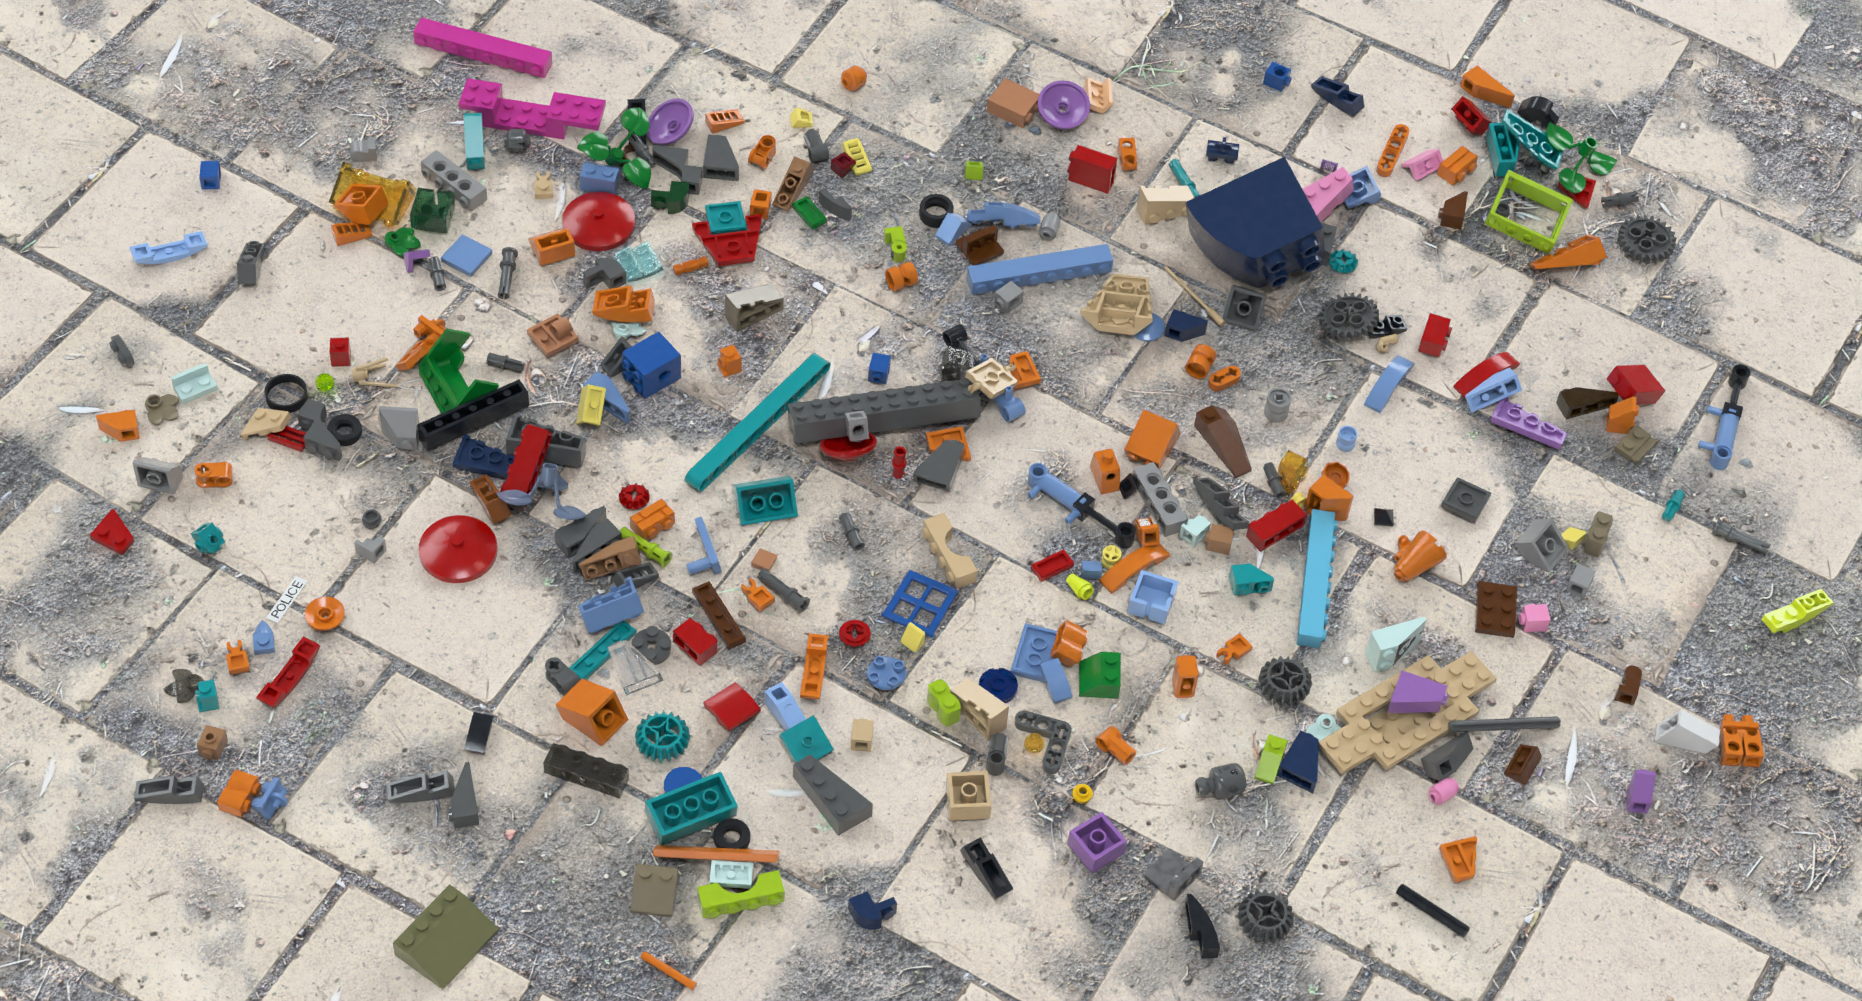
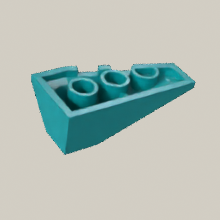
[1501,109,1563,170]

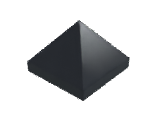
[1119,473,1139,500]
[1374,508,1394,526]

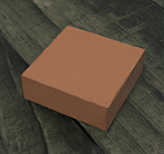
[751,548,777,572]

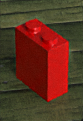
[1067,145,1118,194]
[1606,365,1666,405]

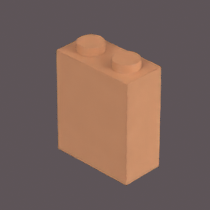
[987,78,1040,128]

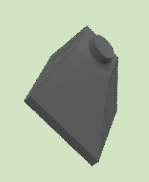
[1223,285,1267,331]

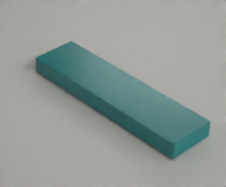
[569,620,637,680]

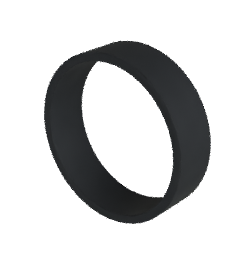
[264,374,308,413]

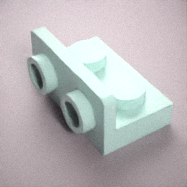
[171,363,218,404]
[710,860,753,889]

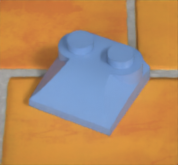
[1344,166,1381,209]

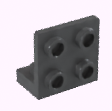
[1144,848,1203,900]

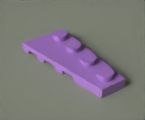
[1490,397,1567,450]

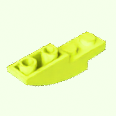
[1761,589,1834,633]

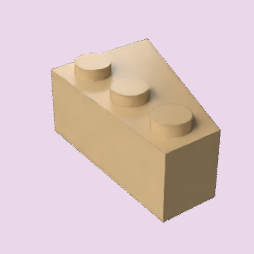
[1137,186,1194,225]
[950,678,1009,741]

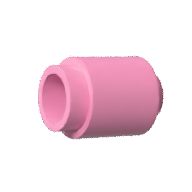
[1429,778,1459,805]

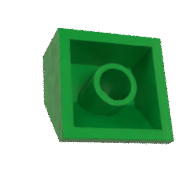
[1079,652,1121,699]

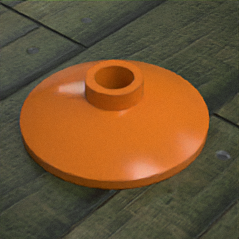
[305,596,345,631]

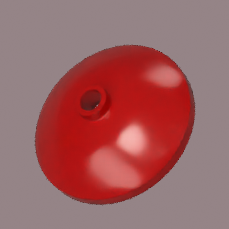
[820,433,877,461]

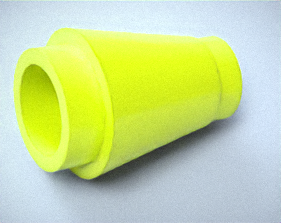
[1066,574,1094,600]

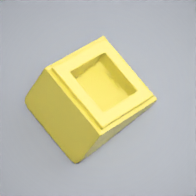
[790,107,813,128]
[1561,527,1587,550]
[901,622,925,652]

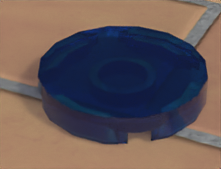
[979,668,1018,703]

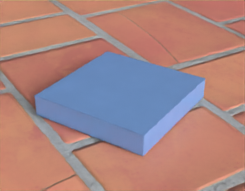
[441,234,493,277]

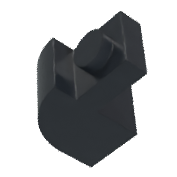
[1517,96,1559,129]

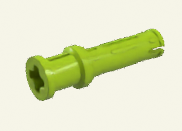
[620,527,673,568]

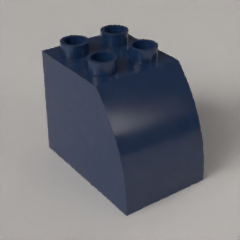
[1185,157,1325,288]

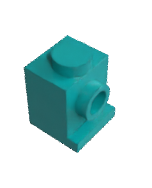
[195,679,219,713]

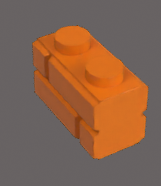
[1437,146,1478,185]
[630,499,675,540]
[1172,655,1199,698]

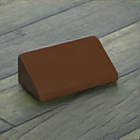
[1504,744,1542,785]

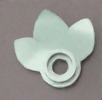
[611,321,646,339]
[1306,714,1341,741]

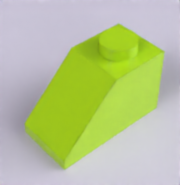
[1254,734,1288,785]

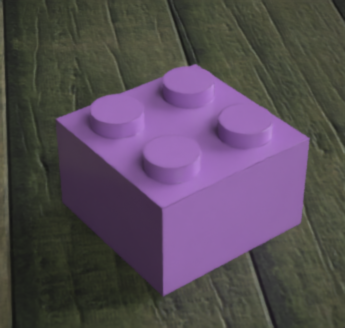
[1067,812,1127,873]

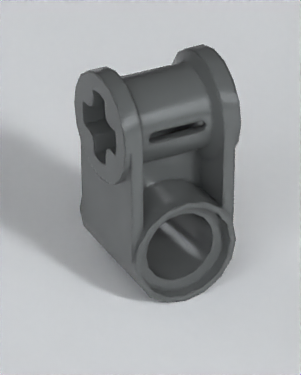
[545,657,580,696]

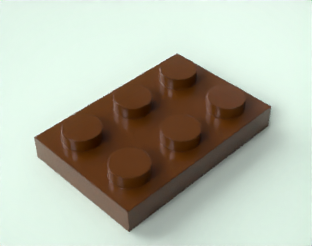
[1475,581,1517,638]

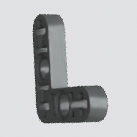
[1014,710,1072,774]

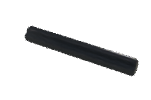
[1396,884,1470,937]

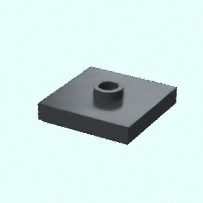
[1441,477,1492,523]

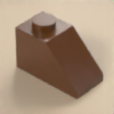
[1438,191,1468,230]

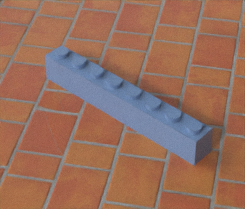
[966,244,1113,295]

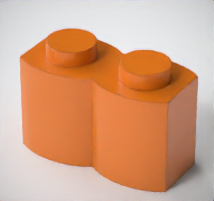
[1050,620,1087,667]
[217,769,261,818]

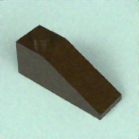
[1556,387,1619,420]

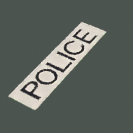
[266,576,307,623]

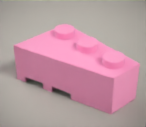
[1303,167,1354,222]

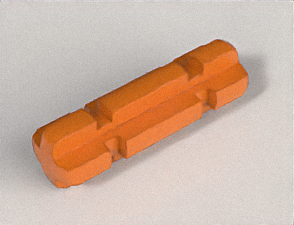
[673,256,708,275]

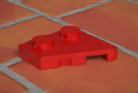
[90,509,134,555]

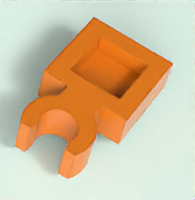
[741,578,775,612]
[1216,633,1253,665]
[226,640,250,675]

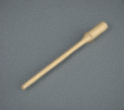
[1164,266,1225,327]

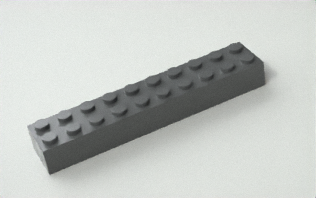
[788,378,981,443]

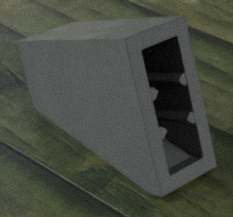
[703,134,739,181]
[913,439,965,492]

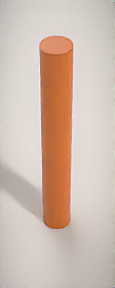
[640,951,697,990]

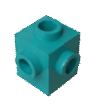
[190,522,225,554]

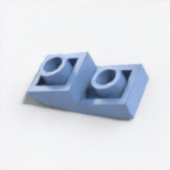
[1039,658,1073,703]

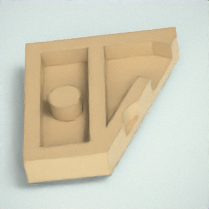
[240,408,292,440]

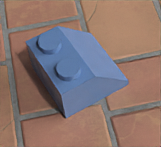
[579,162,623,195]

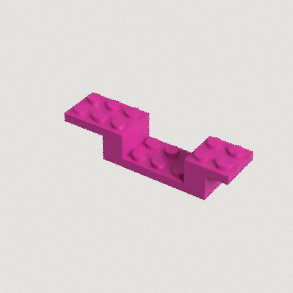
[458,78,606,140]

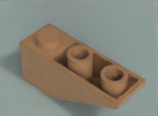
[772,156,814,211]
[579,536,642,581]

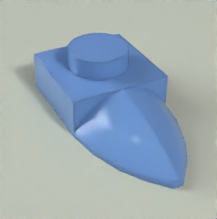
[253,620,275,655]

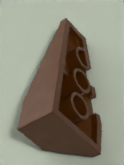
[1194,405,1252,478]

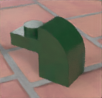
[651,181,690,214]

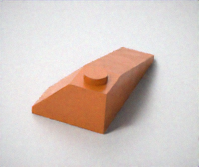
[1529,234,1607,269]

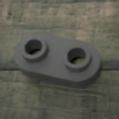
[109,334,134,367]

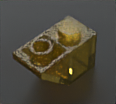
[1277,450,1309,496]

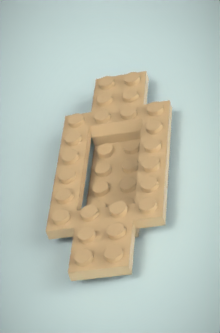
[1318,651,1497,775]

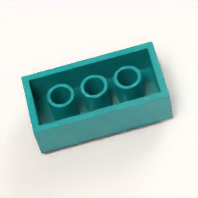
[644,771,738,845]

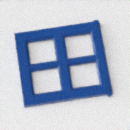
[881,569,958,638]

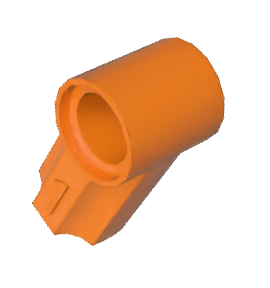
[1095,726,1137,765]

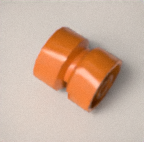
[885,261,918,292]
[1185,344,1217,379]

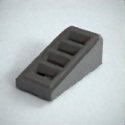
[614,562,659,589]

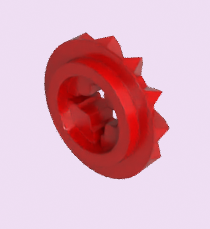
[619,483,650,510]
[839,620,871,649]

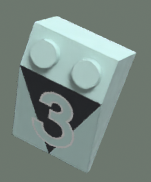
[1365,617,1426,672]

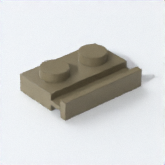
[1614,425,1659,465]

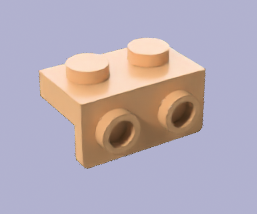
[1084,78,1113,114]

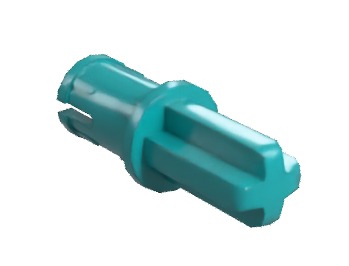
[1662,489,1685,522]

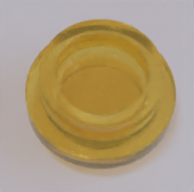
[1024,733,1044,753]

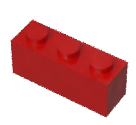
[1246,499,1307,552]

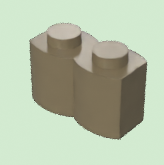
[1584,511,1613,557]

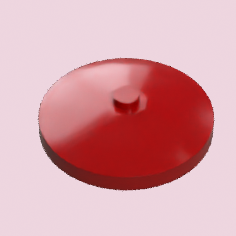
[562,192,635,251]
[419,515,498,583]

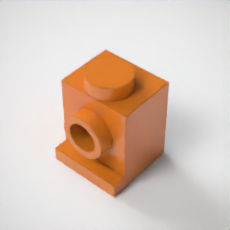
[750,189,772,220]
[717,344,741,378]

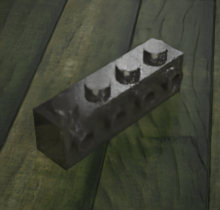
[543,743,629,799]

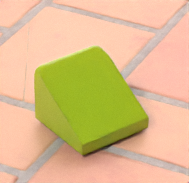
[965,161,983,180]

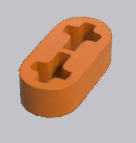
[1208,366,1241,391]

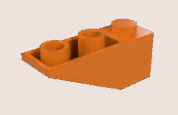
[1460,65,1515,108]

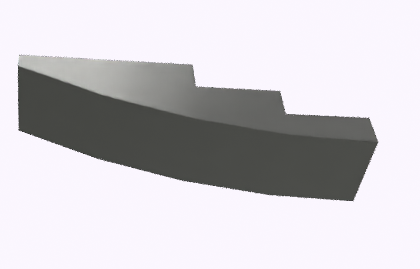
[1193,477,1249,530]

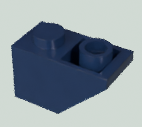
[1165,309,1208,342]

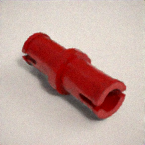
[892,446,907,479]

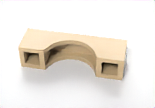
[921,513,978,589]

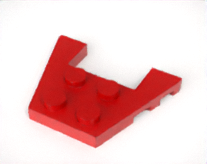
[692,214,762,266]

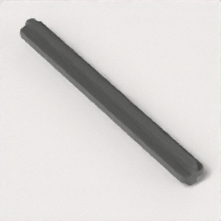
[1448,716,1561,732]

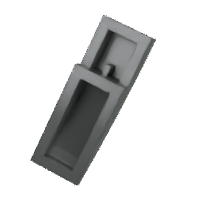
[387,770,455,803]
[134,775,204,804]

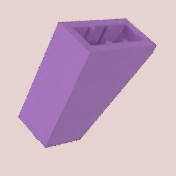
[1387,670,1449,713]

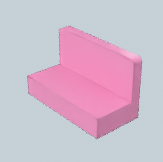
[1401,149,1443,180]

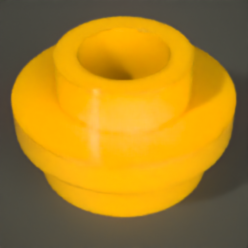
[1072,784,1093,804]

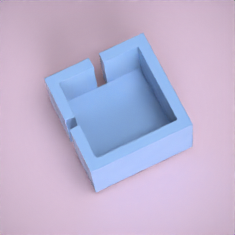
[1128,570,1178,625]

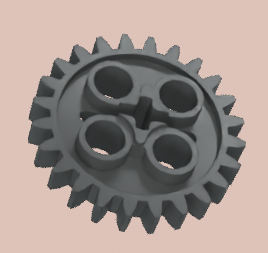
[1617,215,1677,264]
[1319,292,1379,341]

